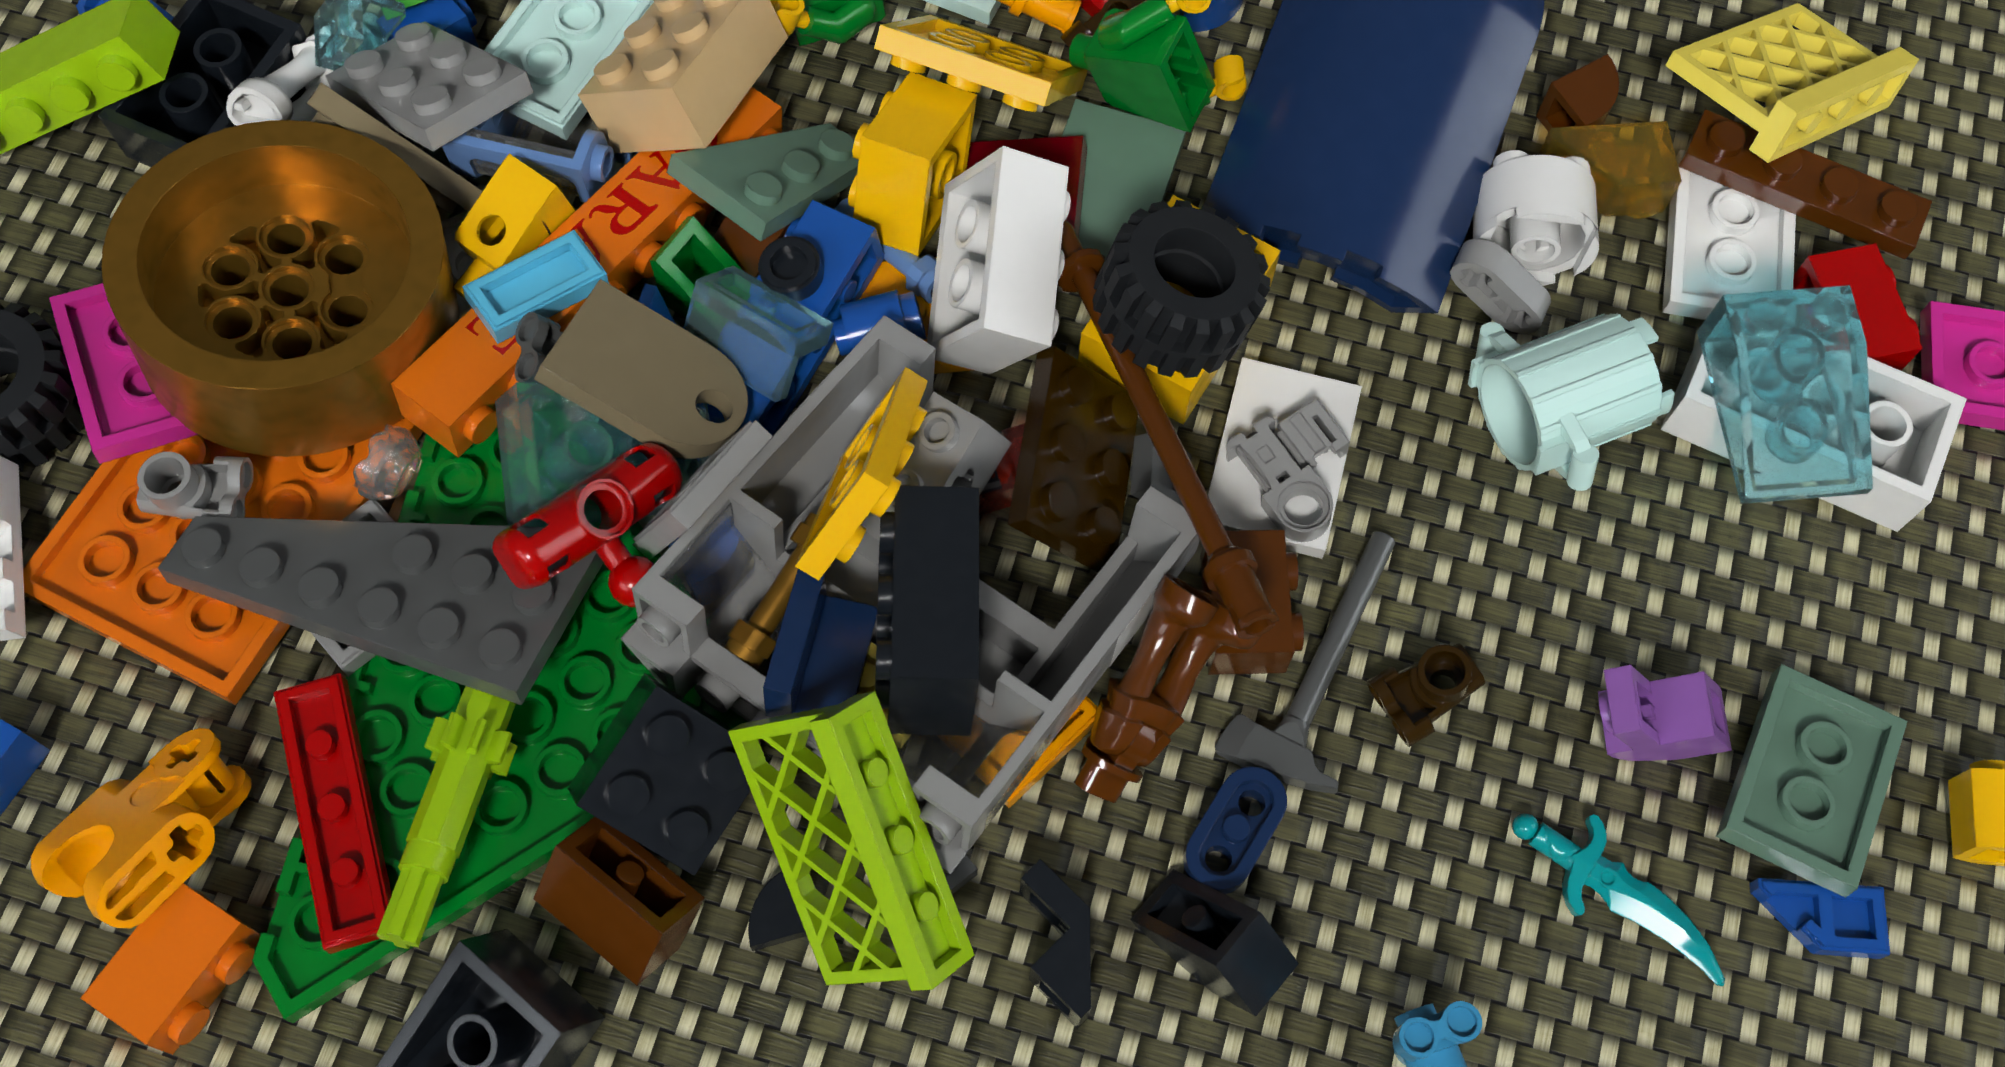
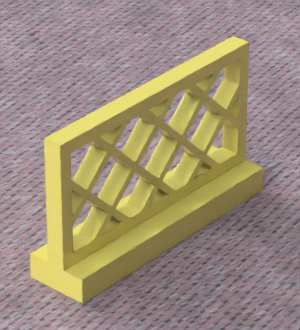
[1665,3,1919,163]

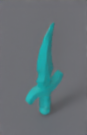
[1512,813,1725,986]

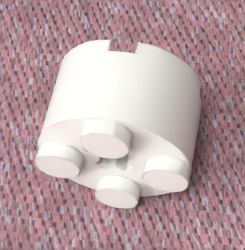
[1473,150,1599,286]

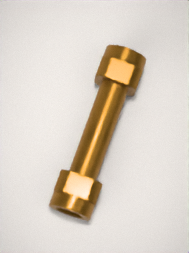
[724,512,816,670]

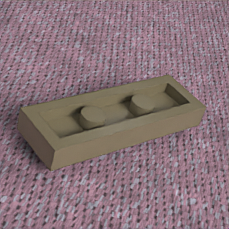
[306,83,483,215]

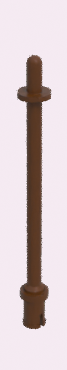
[1057,221,1279,639]

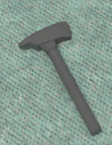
[1215,531,1395,794]

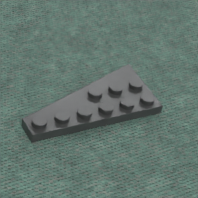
[158,516,604,705]

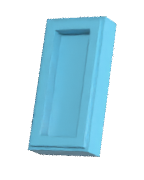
[462,230,609,344]

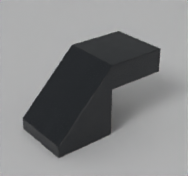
[1019,859,1091,1029]

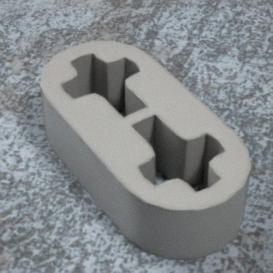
[1450,239,1551,334]

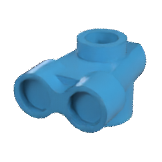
[1393,1001,1482,1067]

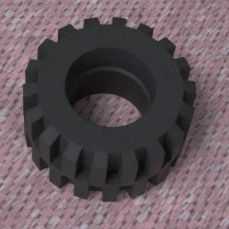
[1092,200,1270,378]
[0,302,84,472]

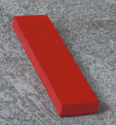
[274,673,392,954]

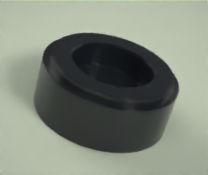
[758,236,824,302]

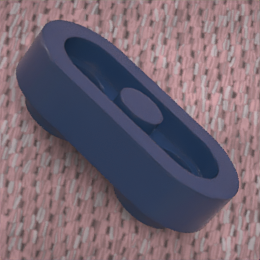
[1183,767,1287,894]

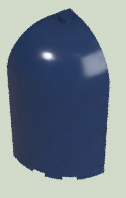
[1204,0,1544,313]

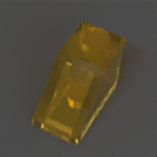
[1538,121,1682,219]

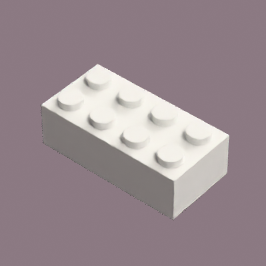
[1660,297,1967,532]

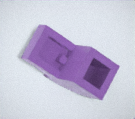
[1598,665,1732,761]

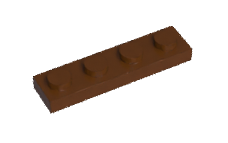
[1678,109,1932,260]

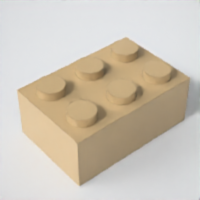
[578,0,788,153]

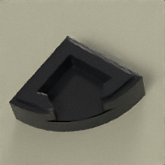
[748,871,807,951]

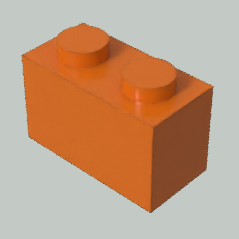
[80,883,261,1055]

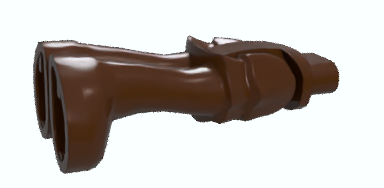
[1074,574,1262,803]

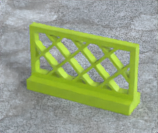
[728,691,975,991]

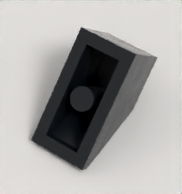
[1130,869,1299,1017]

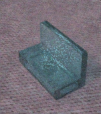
[683,265,834,402]

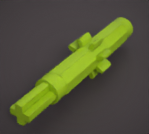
[377,686,517,949]

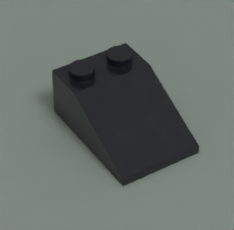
[376,929,606,1067]

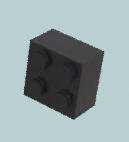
[568,673,772,876]

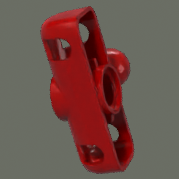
[492,443,682,608]

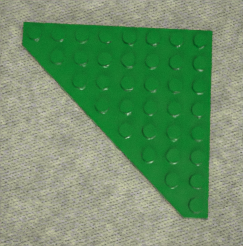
[252,390,748,1023]

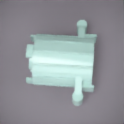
[1468,313,1675,491]

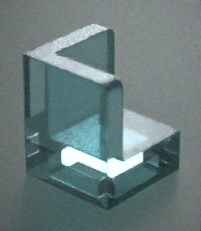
[314,0,406,71]

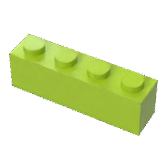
[0,0,180,154]

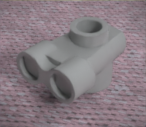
[136,452,253,519]

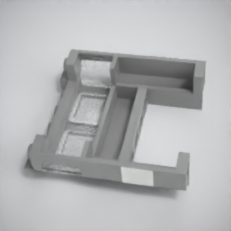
[620,315,1200,874]

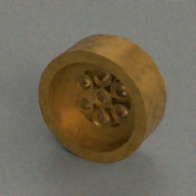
[101,120,459,457]

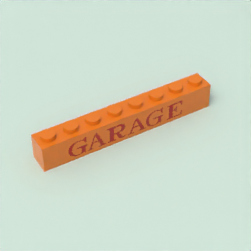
[391,87,782,458]

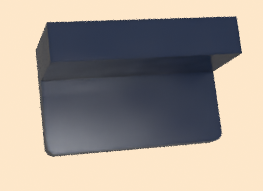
[763,569,877,717]

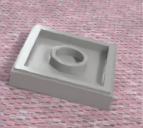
[632,420,773,560]

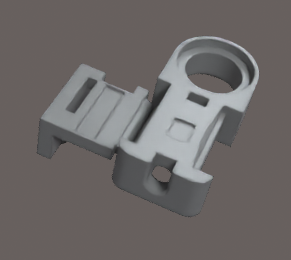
[1226,399,1350,542]

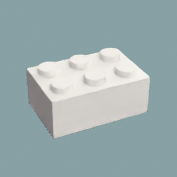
[927,146,1071,374]

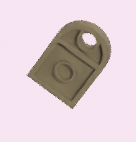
[534,279,748,459]

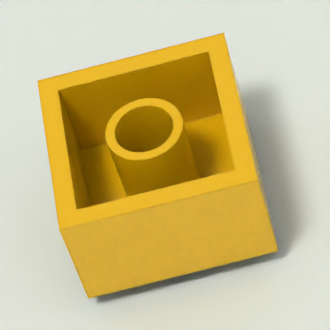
[848,72,977,256]

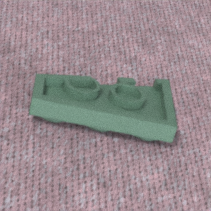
[667,123,859,242]

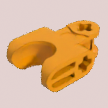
[31,728,252,928]

